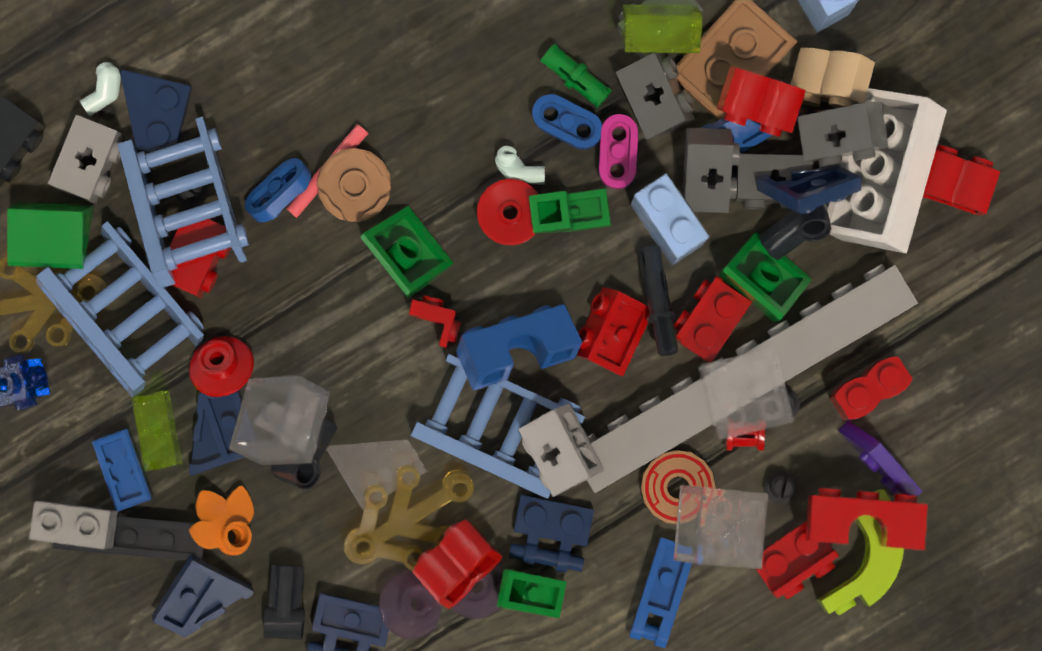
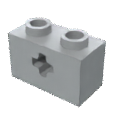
[48,115,124,204]
[518,403,604,497]
[29,501,118,549]

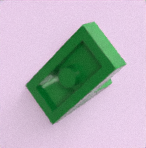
[497,569,567,618]

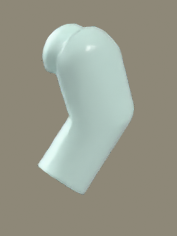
[80,62,121,116]
[495,146,545,185]

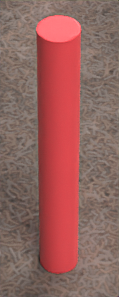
[286,124,368,218]

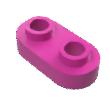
[599,114,638,190]

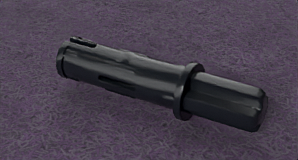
[637,246,678,356]

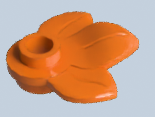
[189,486,254,556]

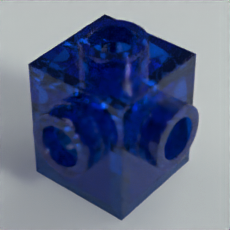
[0,354,51,411]

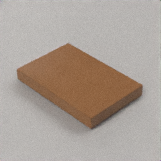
[676,0,798,121]

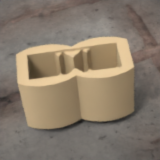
[791,48,875,108]

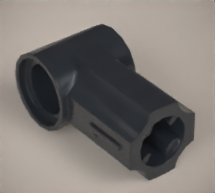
[760,204,832,260]
[271,412,337,490]
[264,565,305,640]

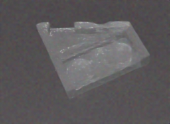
[326,439,427,510]

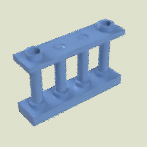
[117,117,249,288]
[36,221,204,398]
[411,354,585,499]

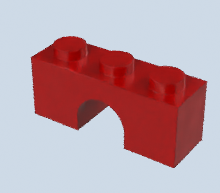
[805,488,928,550]

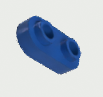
[532,94,603,150]
[245,158,311,222]

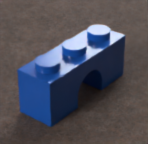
[456,304,582,391]

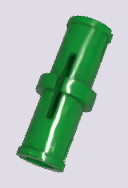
[540,44,612,108]

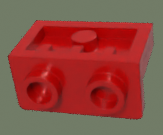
[674,276,752,364]
[576,287,650,377]
[748,520,839,600]

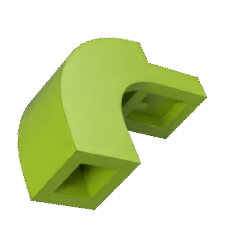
[817,489,904,615]

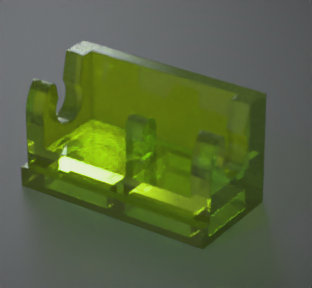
[622,5,702,53]
[132,391,182,472]

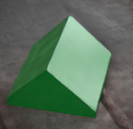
[7,202,94,269]
[360,206,454,299]
[719,231,813,323]

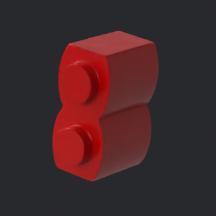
[717,66,806,137]
[923,145,1000,216]
[829,357,912,420]
[412,519,503,609]

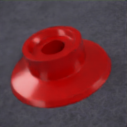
[477,179,539,245]
[189,336,254,397]

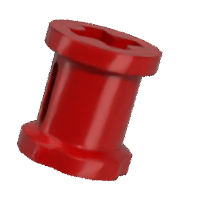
[725,417,765,451]

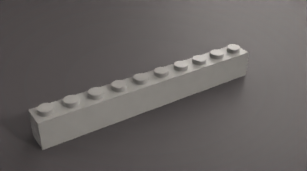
[586,264,918,493]

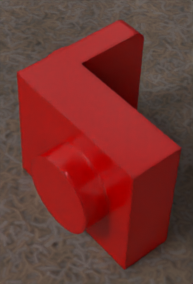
[409,295,462,349]

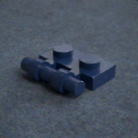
[509,495,594,573]
[307,593,394,651]

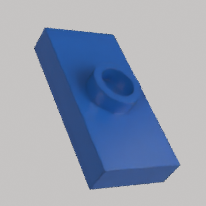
[92,429,153,512]

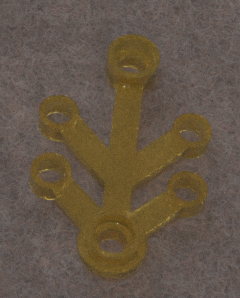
[0,257,107,353]
[344,465,474,570]

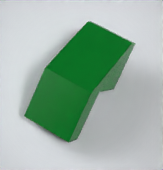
[529,189,612,233]

